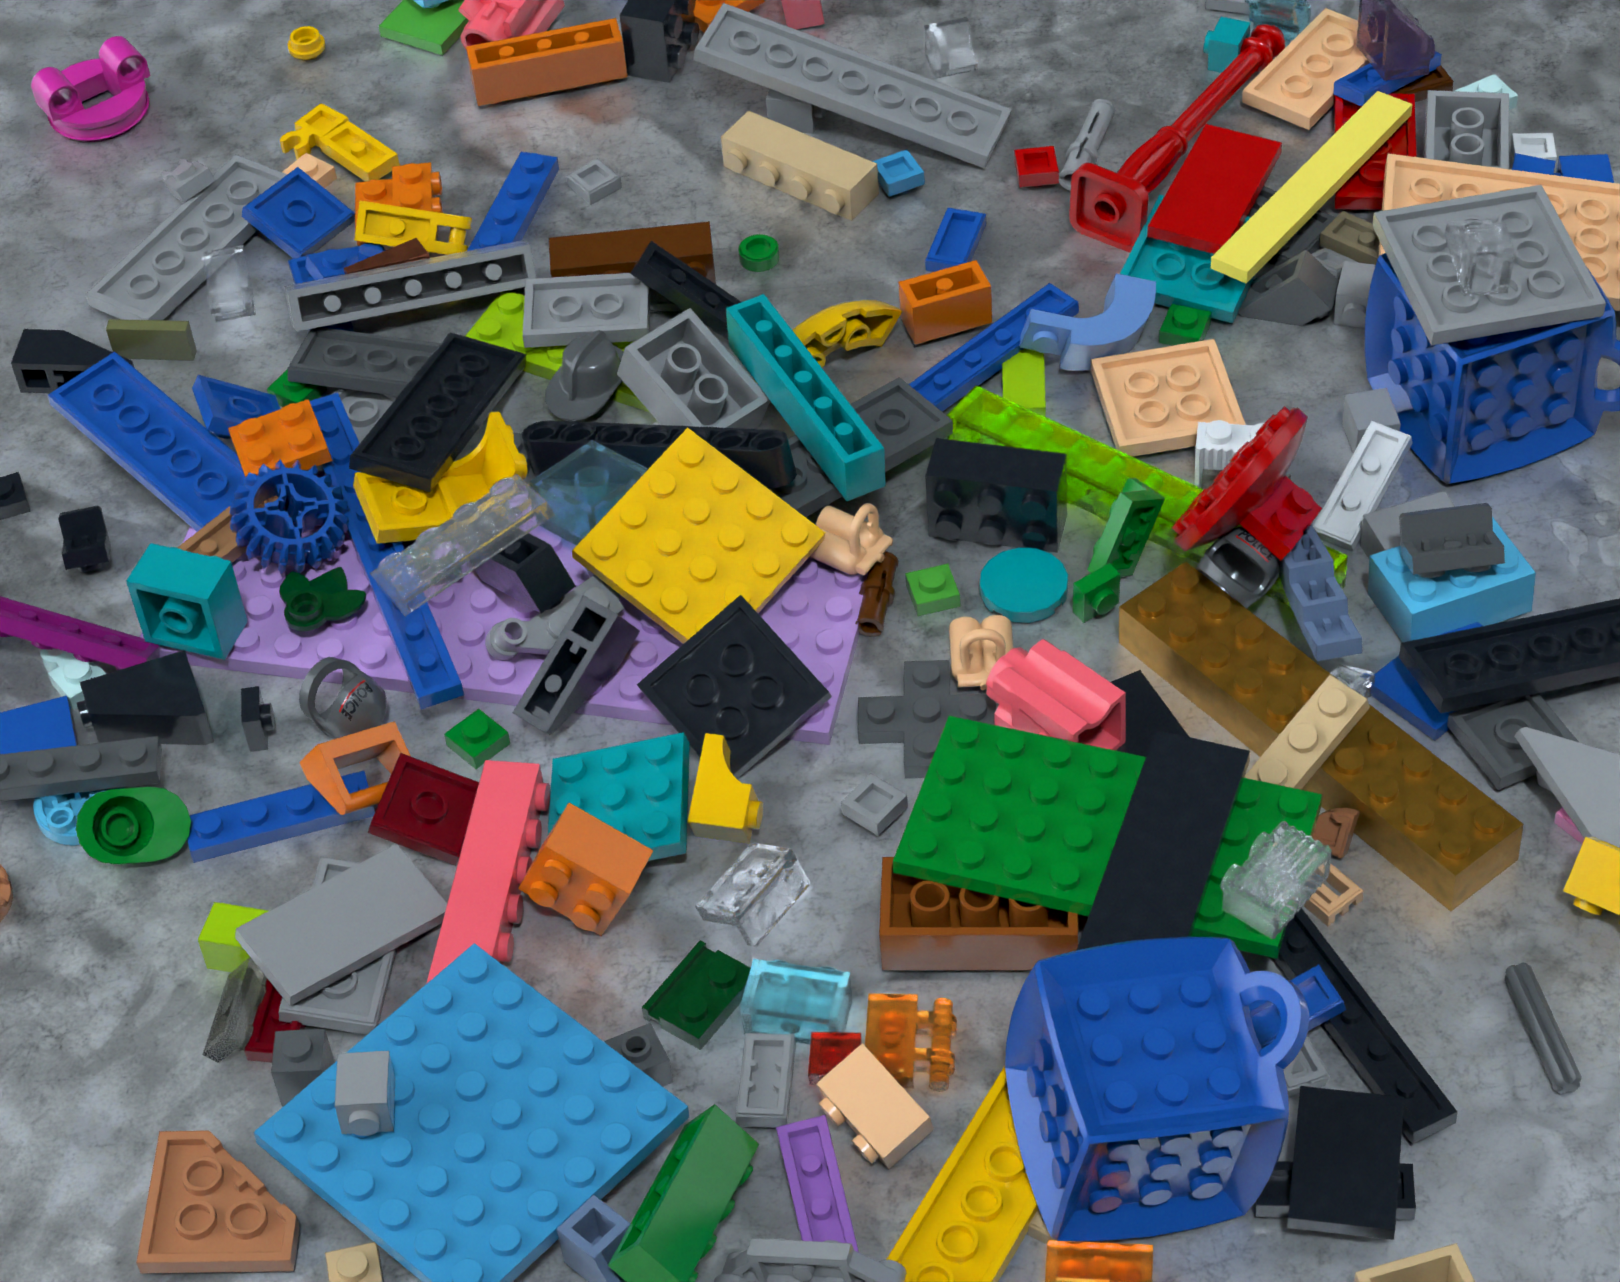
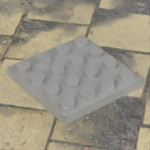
[1372,185,1606,345]

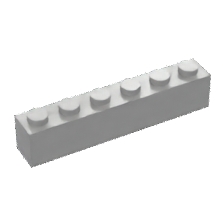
[284,240,536,332]

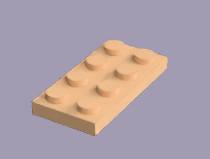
[1242,8,1392,130]

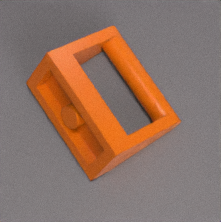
[299,721,411,815]

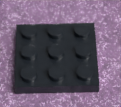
[637,595,832,779]

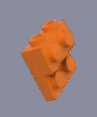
[355,162,443,246]

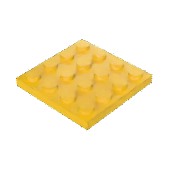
[572,427,826,644]

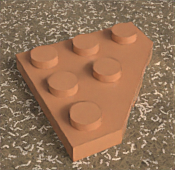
[136,1130,300,1274]

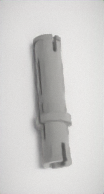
[1059,99,1115,191]

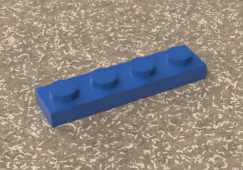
[467,152,559,251]
[187,771,375,863]

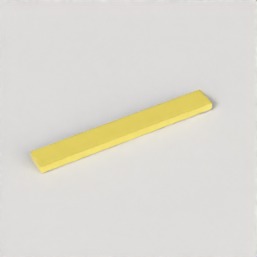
[1210,91,1413,283]

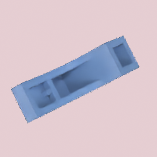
[1020,273,1156,371]

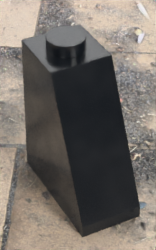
[76,650,214,745]

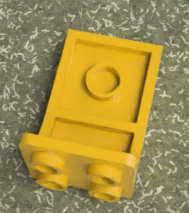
[353,412,527,544]

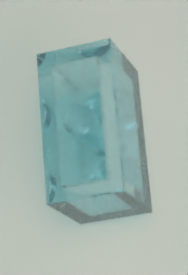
[740,959,853,1049]

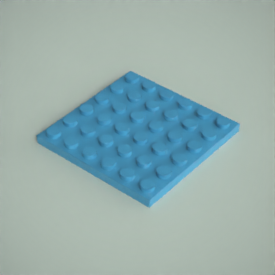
[254,943,689,1282]

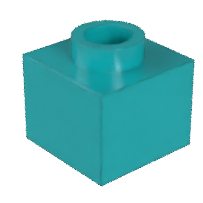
[1203,16,1251,73]

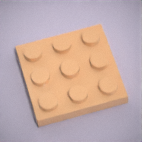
[1091,339,1246,459]

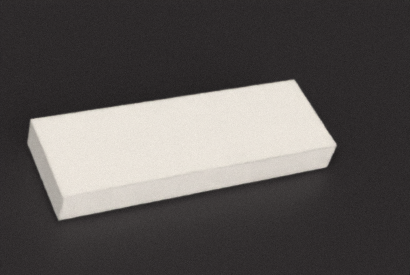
[1313,421,1413,552]

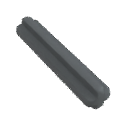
[1504,962,1581,1094]

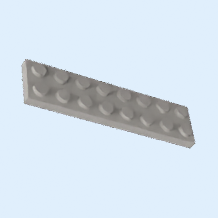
[693,3,1012,168]

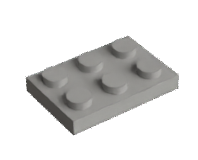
[522,273,650,348]

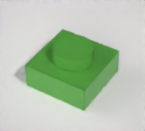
[905,563,961,616]

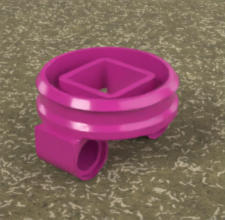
[31,36,151,142]

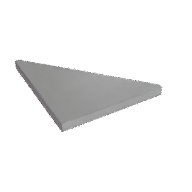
[1514,727,1620,847]

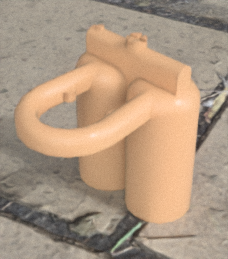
[810,503,893,575]
[949,615,1014,690]

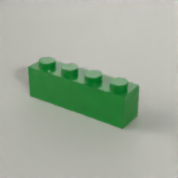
[608,1104,759,1282]

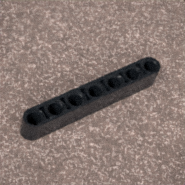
[522,420,797,489]

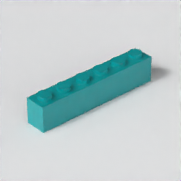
[726,294,886,501]

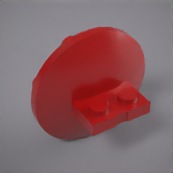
[1171,406,1322,561]

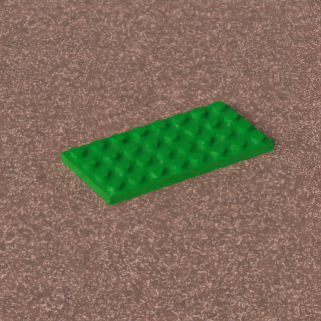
[893,716,1322,959]

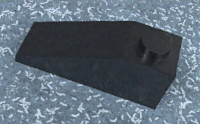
[11,329,135,394]
[512,596,640,736]

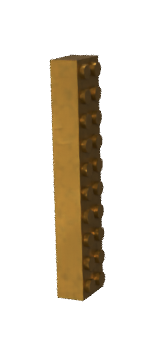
[1119,561,1524,911]

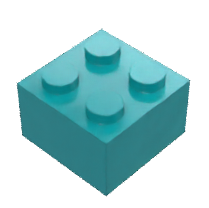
[126,543,248,660]

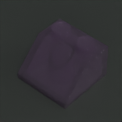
[1356,0,1435,81]

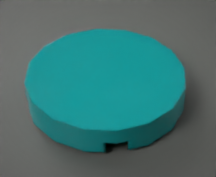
[980,547,1068,623]

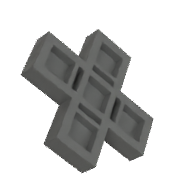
[858,660,996,778]

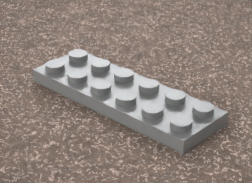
[86,154,287,320]

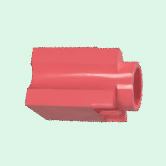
[458,0,565,49]
[986,639,1126,751]

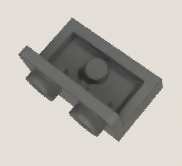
[1399,503,1505,578]

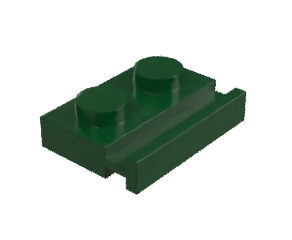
[642,940,758,1050]

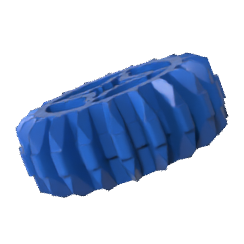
[229,459,349,574]

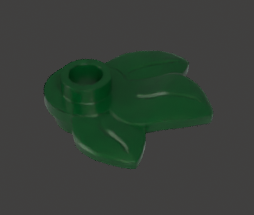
[279,567,366,631]

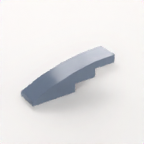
[1278,524,1362,661]

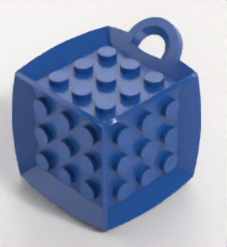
[1365,253,1620,484]
[1005,937,1309,1241]

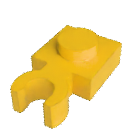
[280,103,349,160]

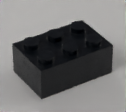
[925,438,1067,553]

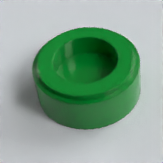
[738,234,780,272]

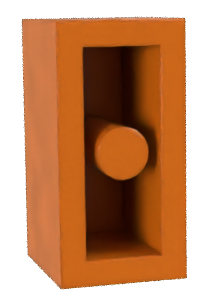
[898,260,992,345]

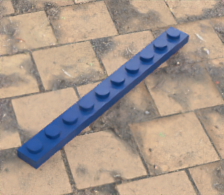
[310,392,464,710]

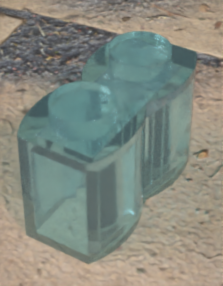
[1245,0,1311,41]

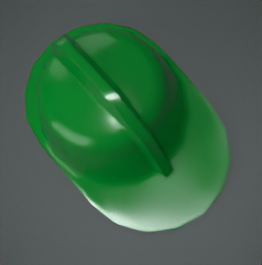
[75,787,191,864]

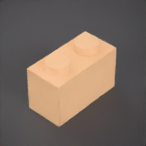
[816,1043,934,1170]

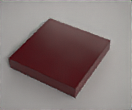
[368,753,479,866]

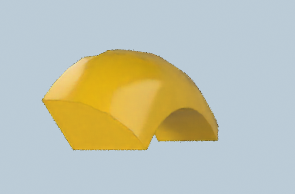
[752,300,903,382]

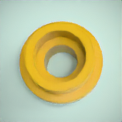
[288,26,326,61]

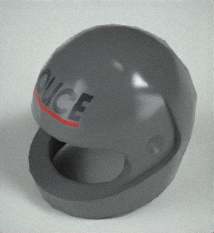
[1197,526,1280,608]
[299,657,387,739]

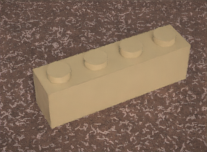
[721,111,879,221]

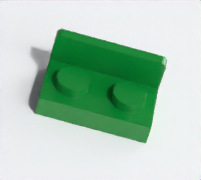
[1087,478,1165,577]

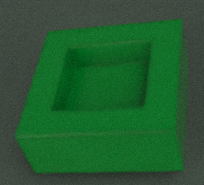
[1159,304,1211,346]
[267,370,327,407]
[1073,563,1120,623]
[444,708,511,769]

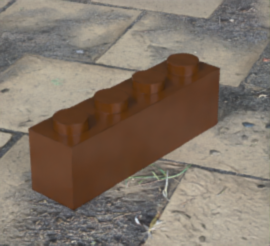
[549,221,716,284]

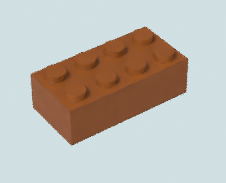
[879,857,1078,970]

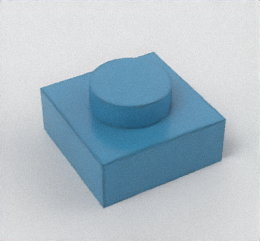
[872,149,925,197]

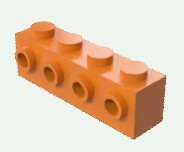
[466,18,628,106]

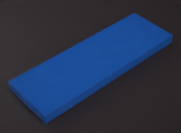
[48,352,245,532]

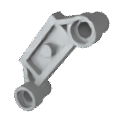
[485,569,624,660]
[714,1238,907,1282]

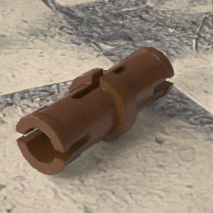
[855,551,899,637]

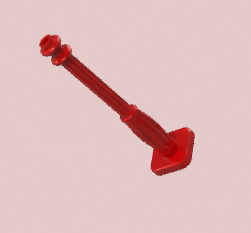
[1069,24,1285,253]

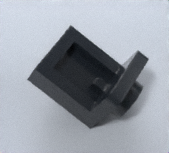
[58,506,110,572]

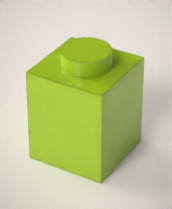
[198,902,268,977]

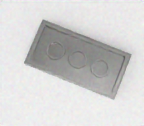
[235,843,447,1006]
[279,856,397,1035]

